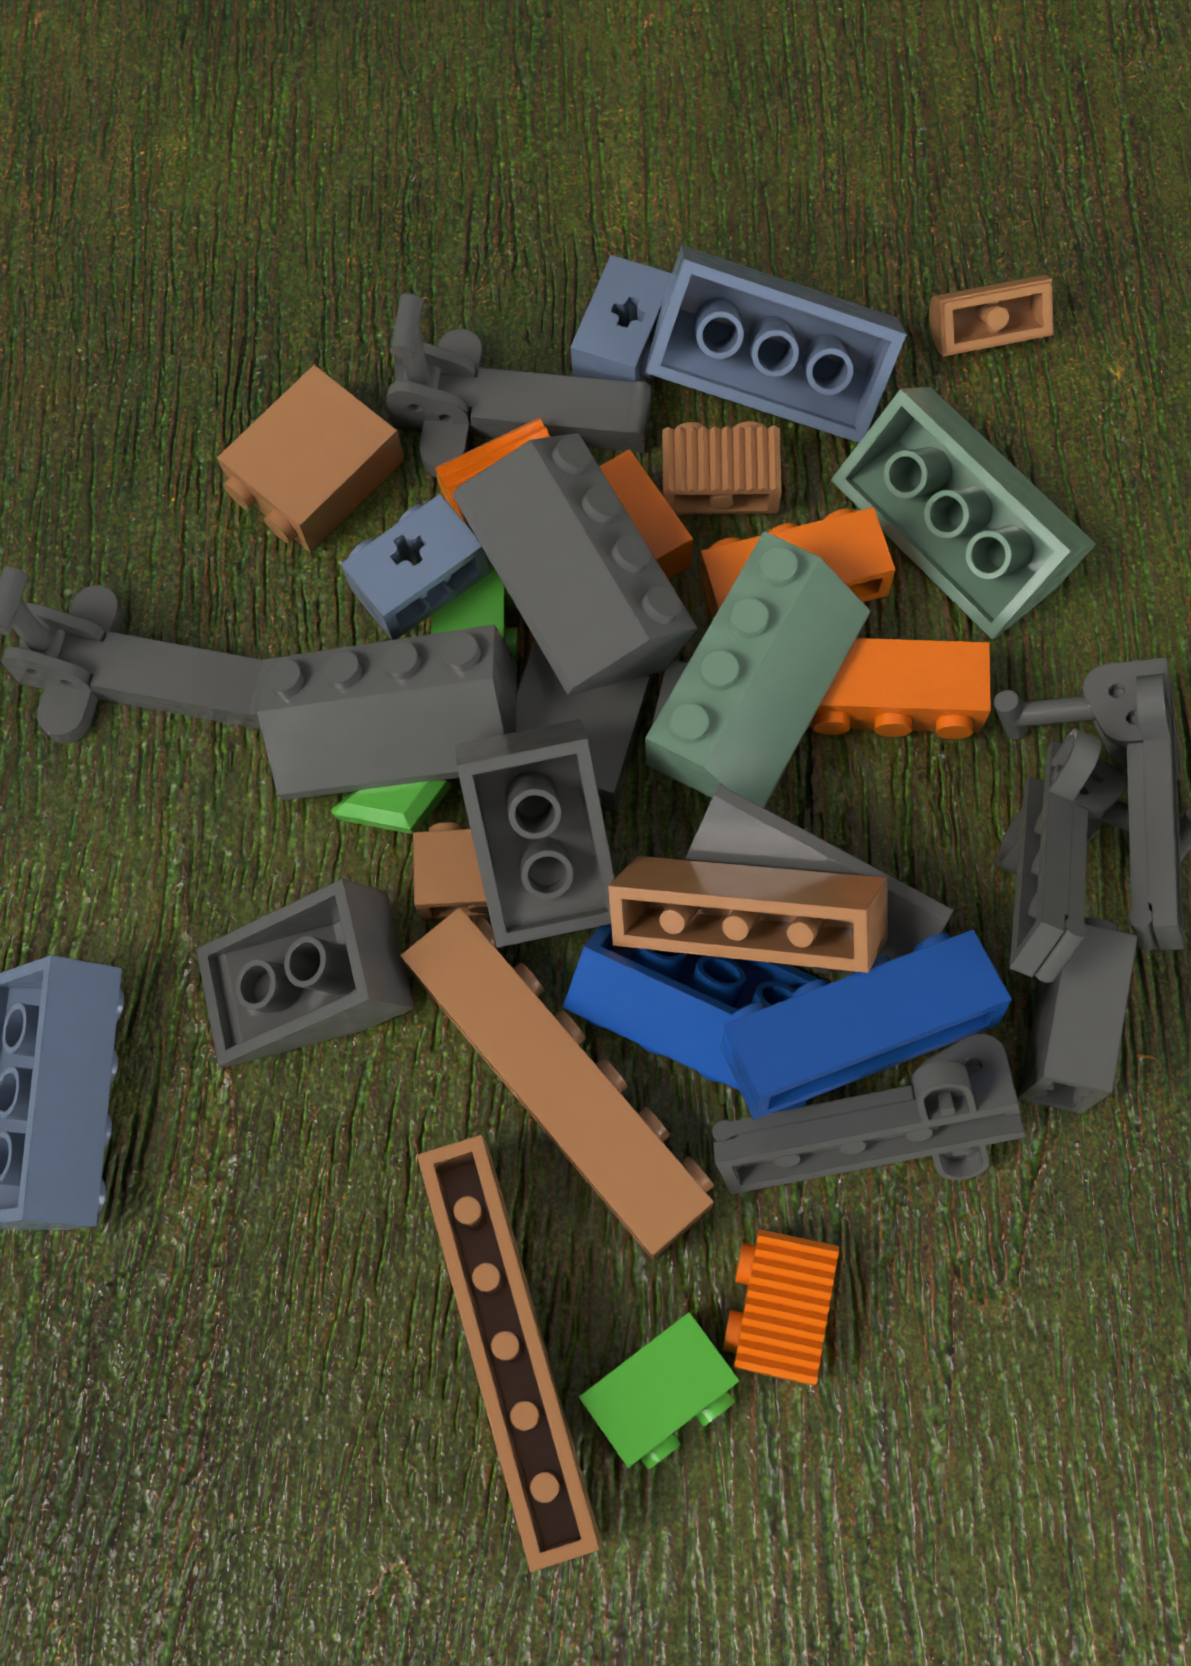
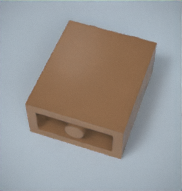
[217,365,405,553]

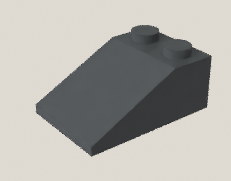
[455,719,615,948]
[196,879,414,1067]

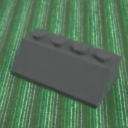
[452,433,698,695]
[257,625,518,800]
[685,785,954,977]

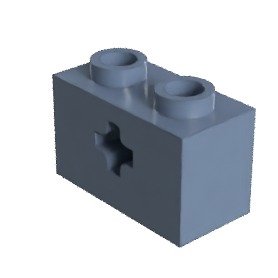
[570,255,672,382]
[341,494,490,640]

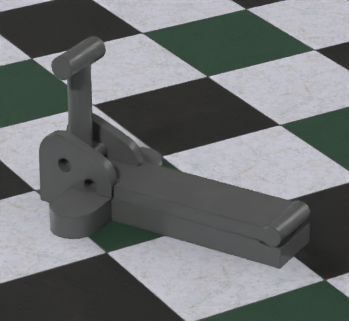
[386,293,652,478]
[0,567,262,744]
[994,658,1184,951]
[996,729,1191,983]
[712,1032,1025,1195]

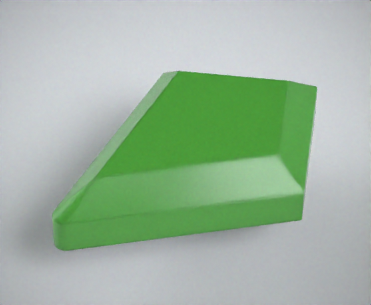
[331,779,452,835]

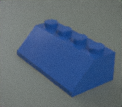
[562,924,819,1111]

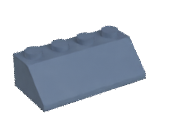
[645,245,907,443]
[0,955,124,1230]

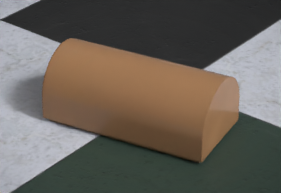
[929,274,1053,357]

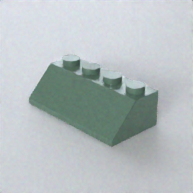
[831,387,1096,640]
[645,531,870,808]

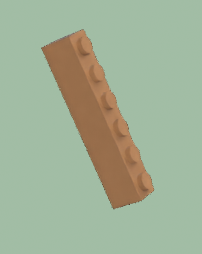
[400,907,714,1260]
[417,1135,602,1572]

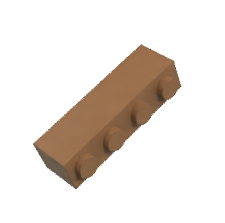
[608,856,888,973]

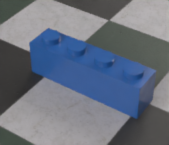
[721,929,1012,1120]

